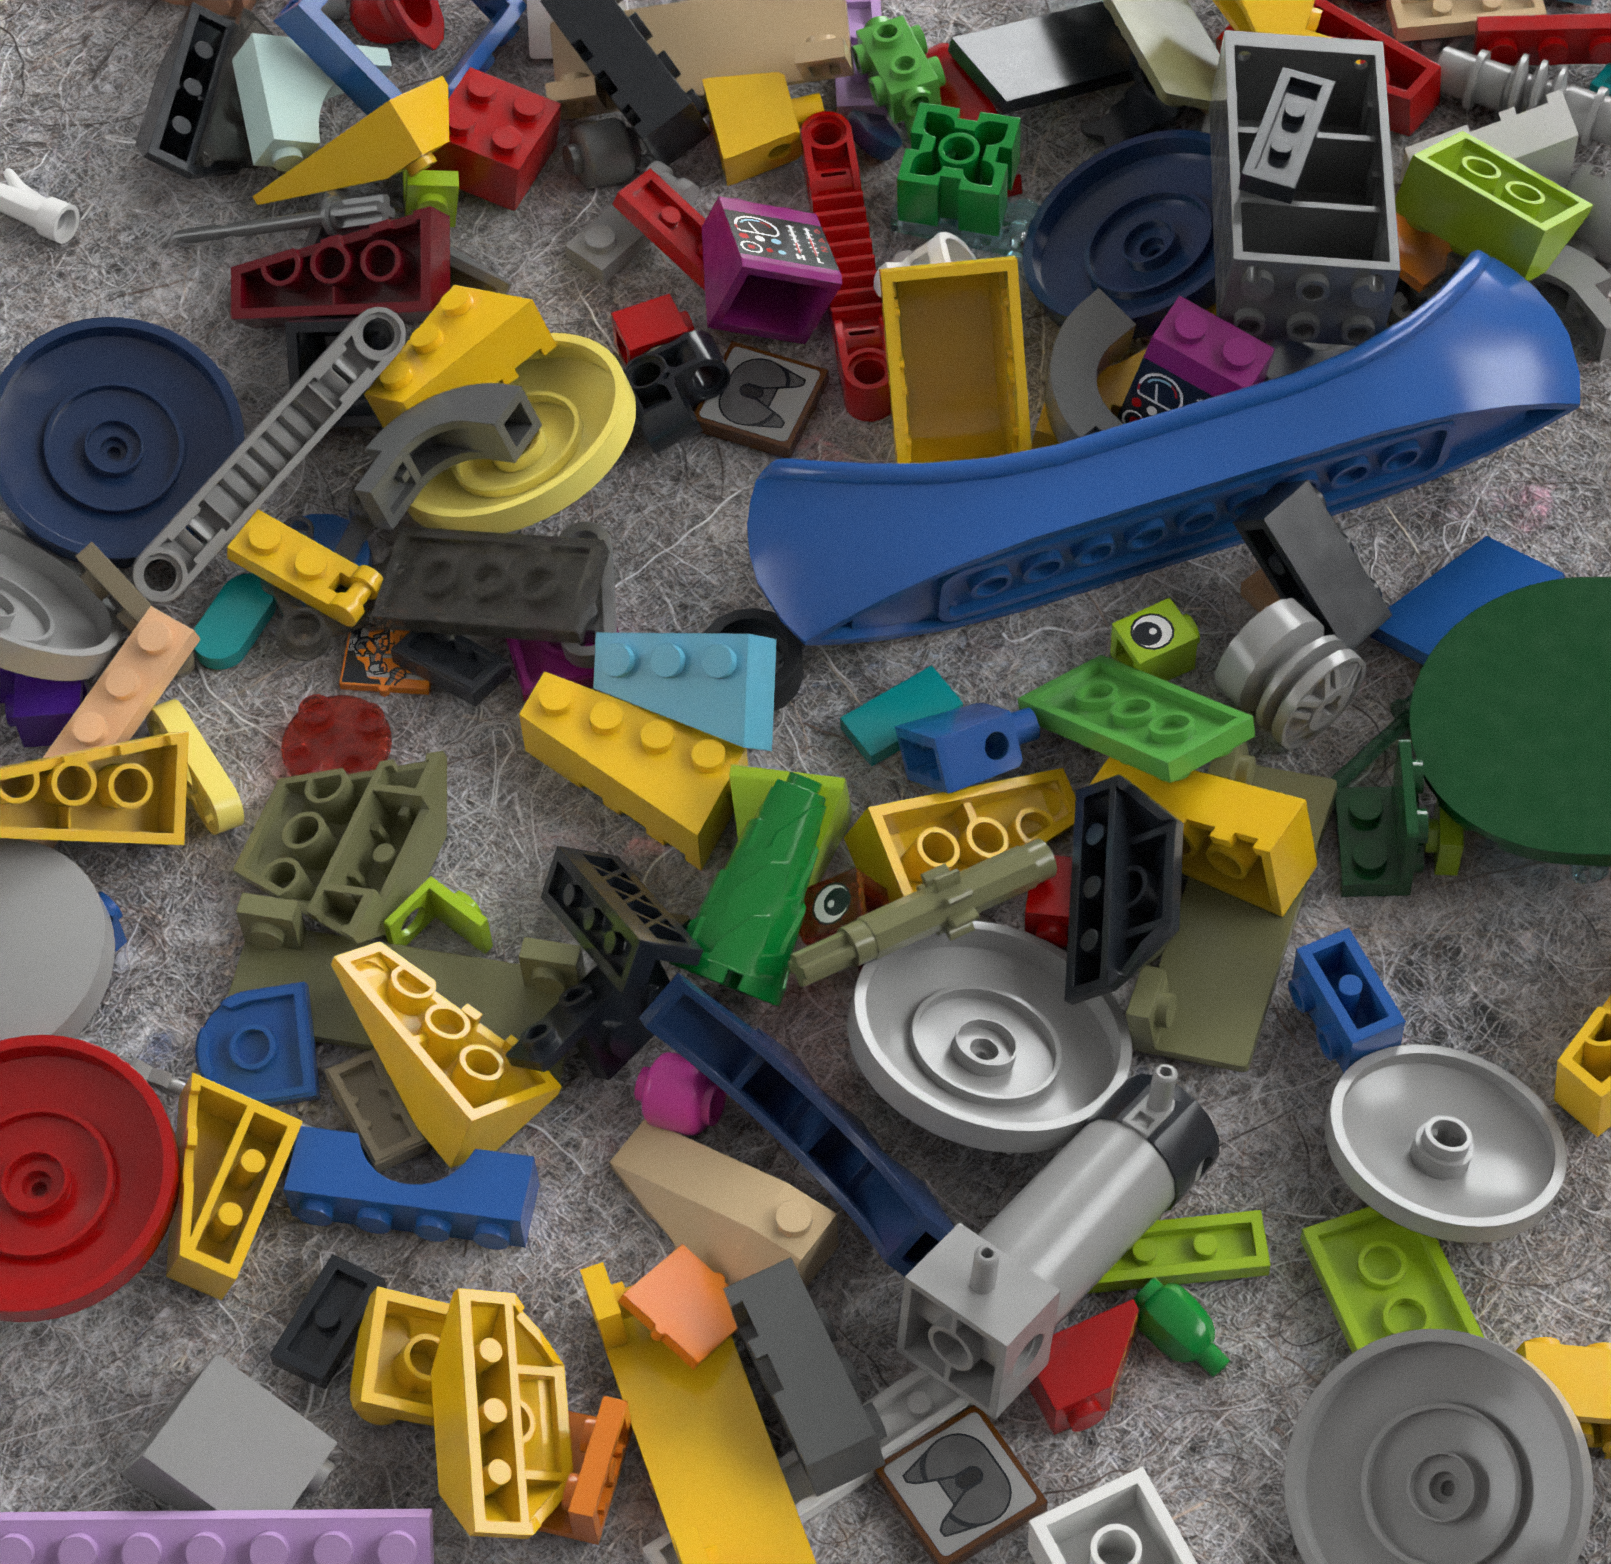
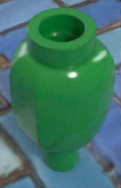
[1133,1277,1231,1378]

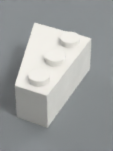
[1400,89,1579,188]

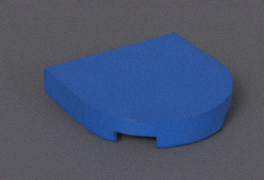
[195,981,321,1107]

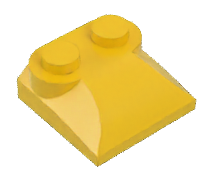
[350,1286,450,1426]

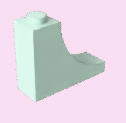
[232,33,392,171]

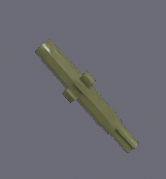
[788,839,1057,987]

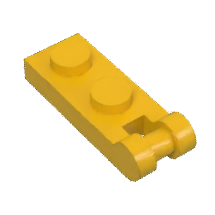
[227,509,386,627]

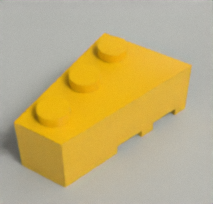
[364,285,557,428]
[166,1072,303,1301]

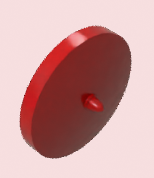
[0,1035,181,1322]

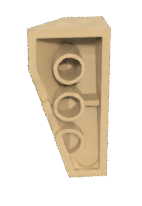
[609,1119,839,1288]

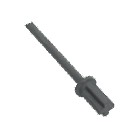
[172,194,395,243]

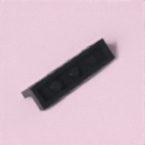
[540,846,703,997]

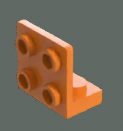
[537,1395,633,1545]

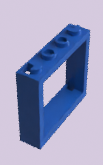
[273,0,527,115]

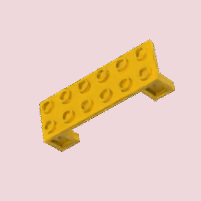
[580,1262,817,1564]

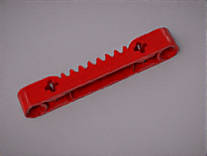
[801,111,891,422]

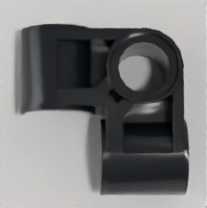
[623,330,731,454]

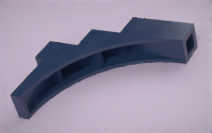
[639,973,954,1277]

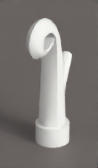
[0,168,80,244]

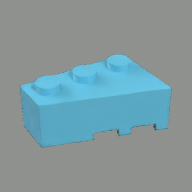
[593,632,777,751]

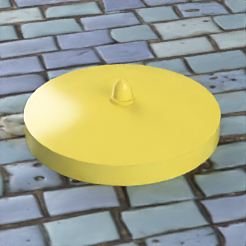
[407,333,636,538]

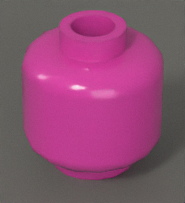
[634,1052,727,1136]

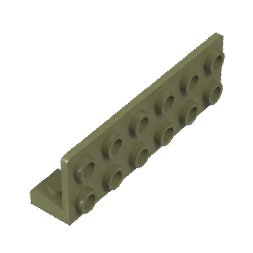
[1103,0,1249,111]
[1126,741,1338,1072]
[227,892,586,1080]

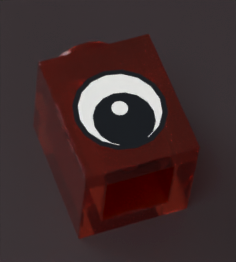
[799,867,889,946]

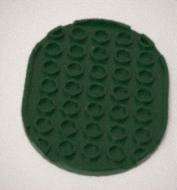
[1409,576,1611,867]

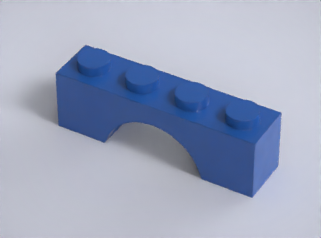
[283,1126,540,1250]

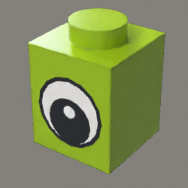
[1110,597,1200,681]

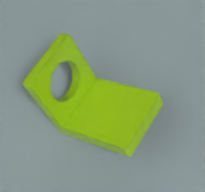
[383,876,493,954]

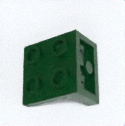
[1334,739,1429,897]

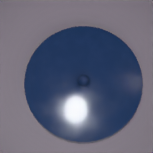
[1023,130,1216,339]
[0,317,244,568]

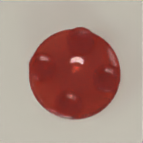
[281,694,392,776]

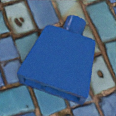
[895,703,1040,794]

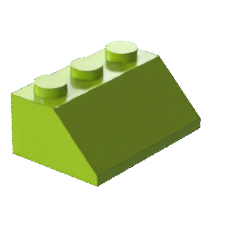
[1395,131,1593,282]

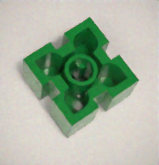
[897,102,1021,237]

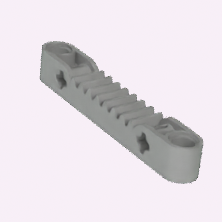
[130,307,406,603]

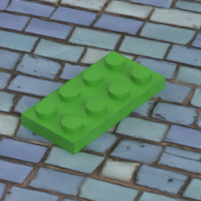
[1017,655,1255,783]

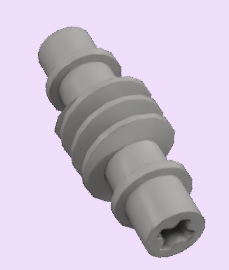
[1437,46,1611,147]

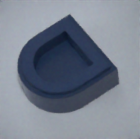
[846,110,902,161]

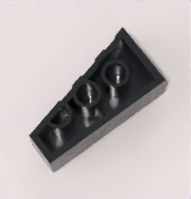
[540,0,712,166]

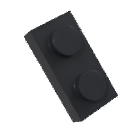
[269,1254,387,1390]

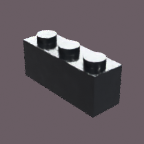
[1232,480,1392,651]

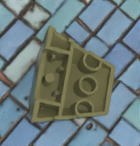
[233,751,447,944]

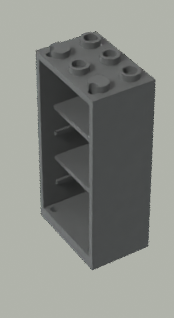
[1209,30,1400,346]

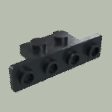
[506,913,691,1080]

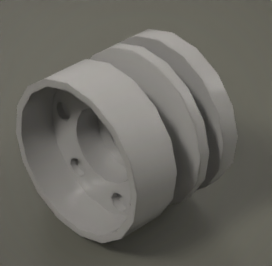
[1215,598,1366,750]

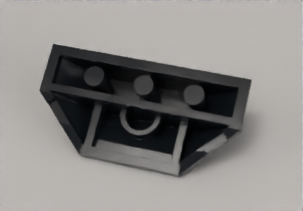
[135,2,249,180]
[1064,774,1184,1005]

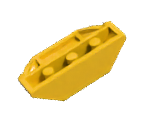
[431,1288,573,1539]

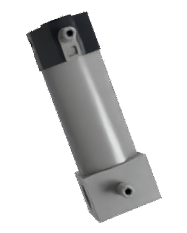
[896,1064,1220,1420]

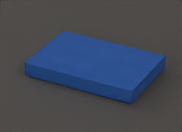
[1371,536,1565,665]

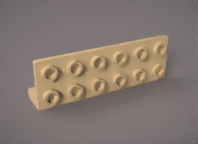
[545,0,854,120]

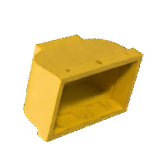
[879,256,1032,463]

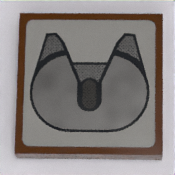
[694,341,829,458]
[873,1405,1048,1564]

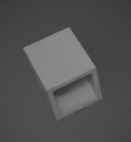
[121,1353,338,1511]

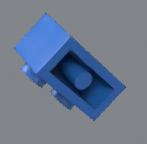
[1288,927,1406,1073]

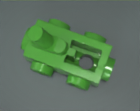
[851,15,946,139]

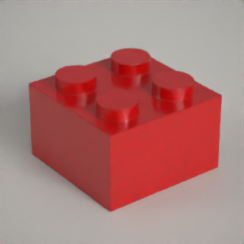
[425,67,562,212]

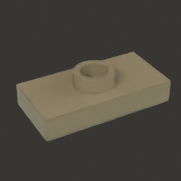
[323,1048,428,1173]

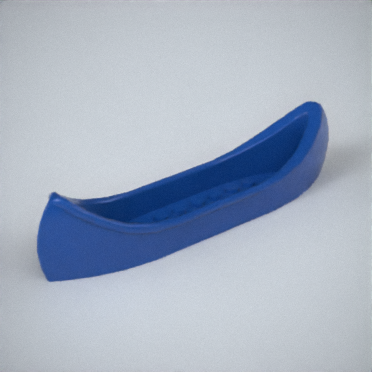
[747,250,1580,645]

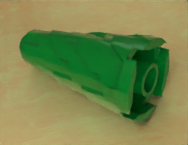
[669,772,826,1007]

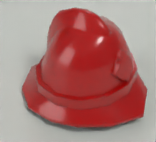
[348,0,444,51]

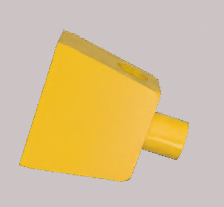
[702,72,824,186]

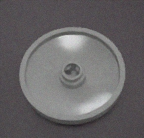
[1324,1044,1567,1243]

